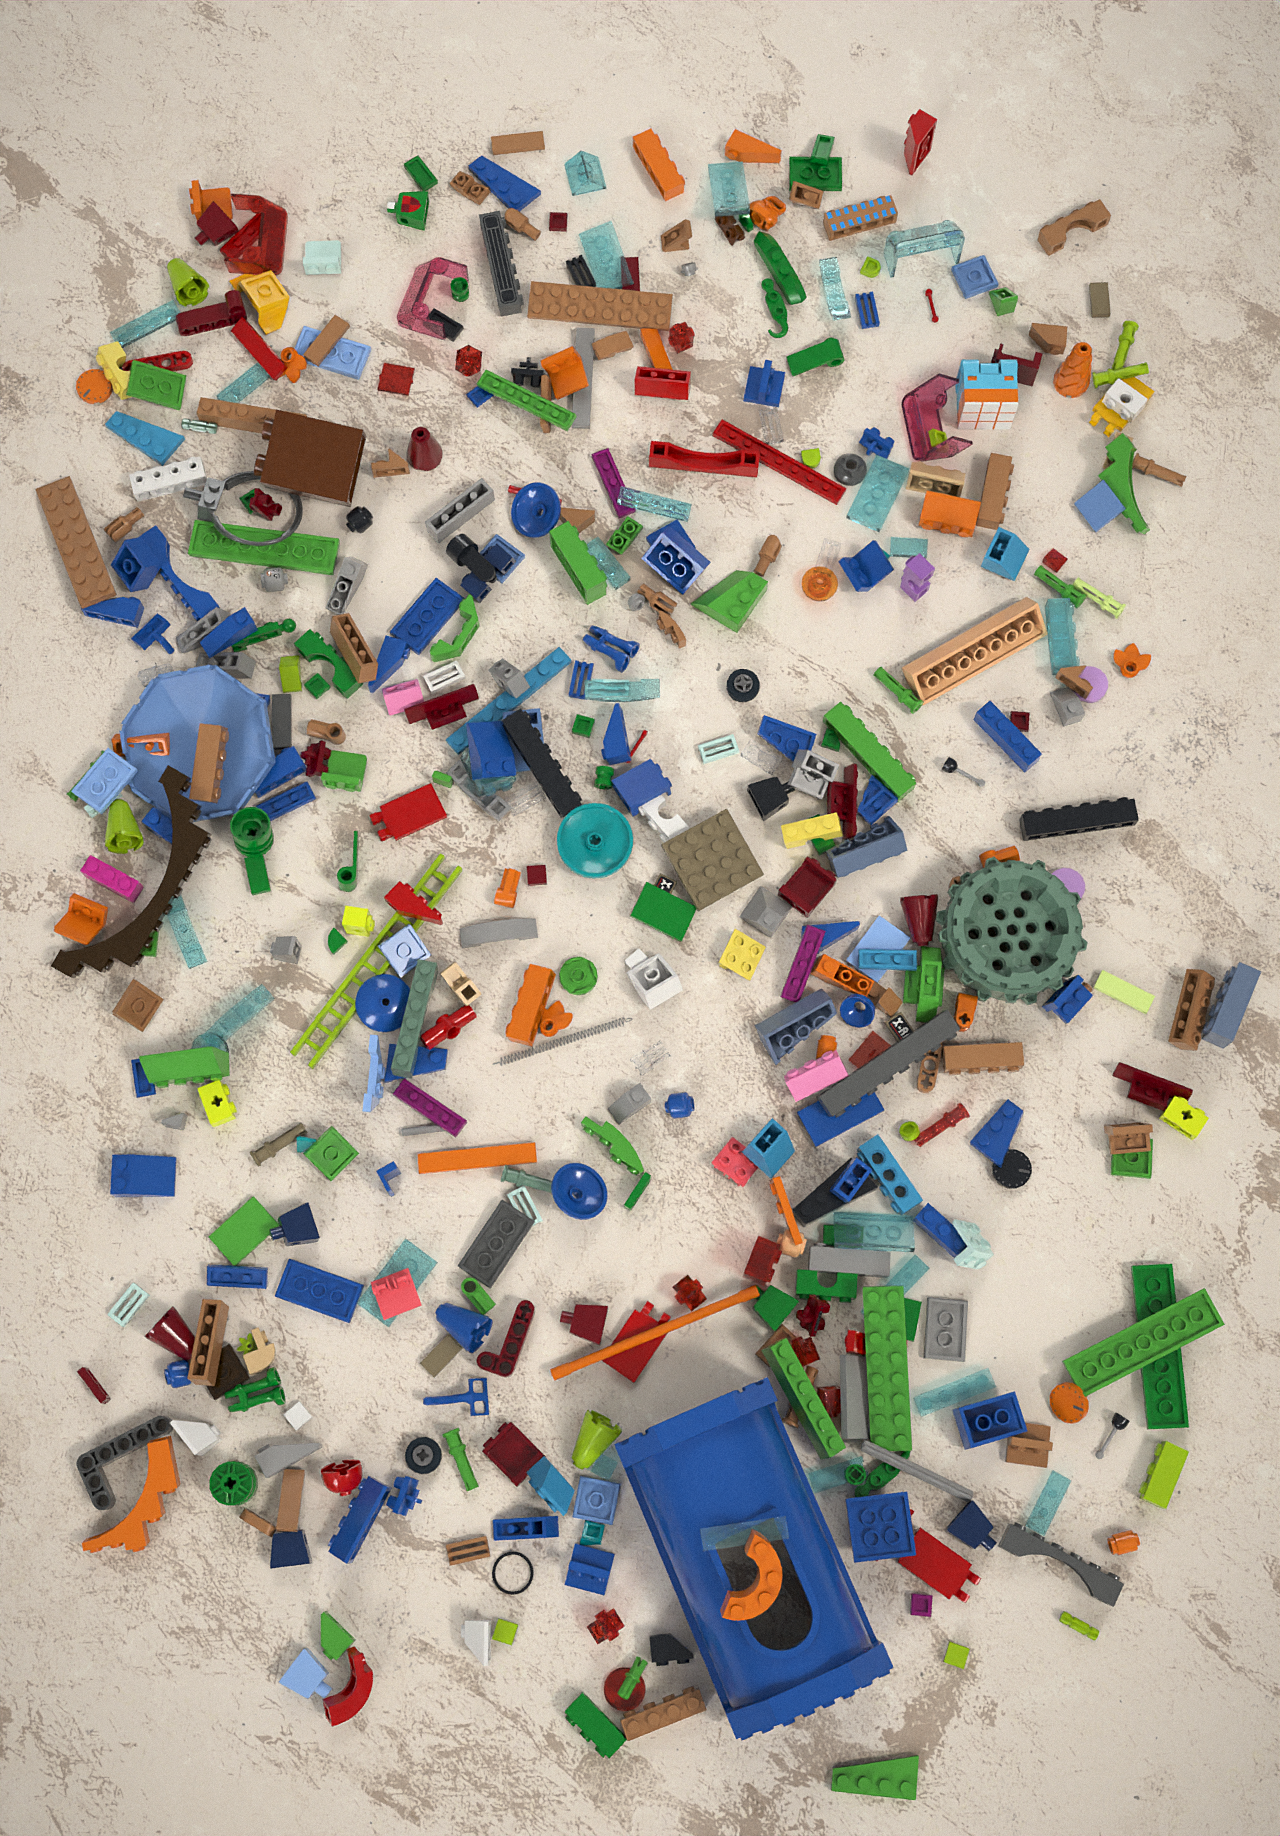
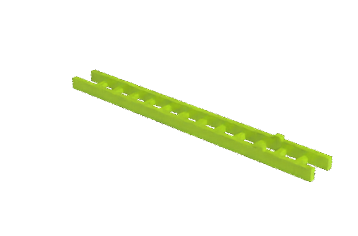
[290,853,463,1069]

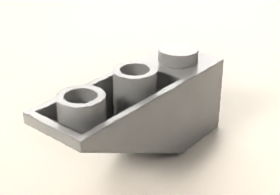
[326,557,368,615]

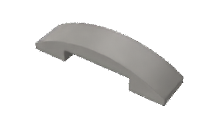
[446,760,512,822]
[460,919,538,948]

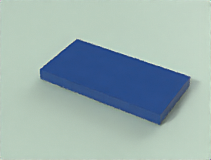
[390,578,464,655]
[797,1092,885,1147]
[275,1259,364,1323]

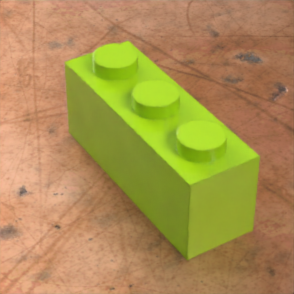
[1138,1441,1189,1509]

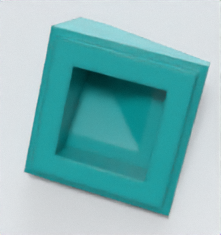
[297,1136,316,1153]
[580,1520,605,1545]

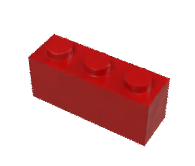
[635,366,691,400]

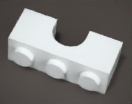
[638,795,690,842]

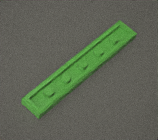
[477,370,577,431]

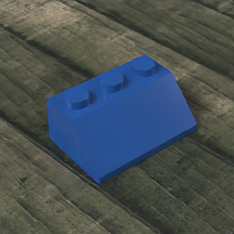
[641,526,711,595]

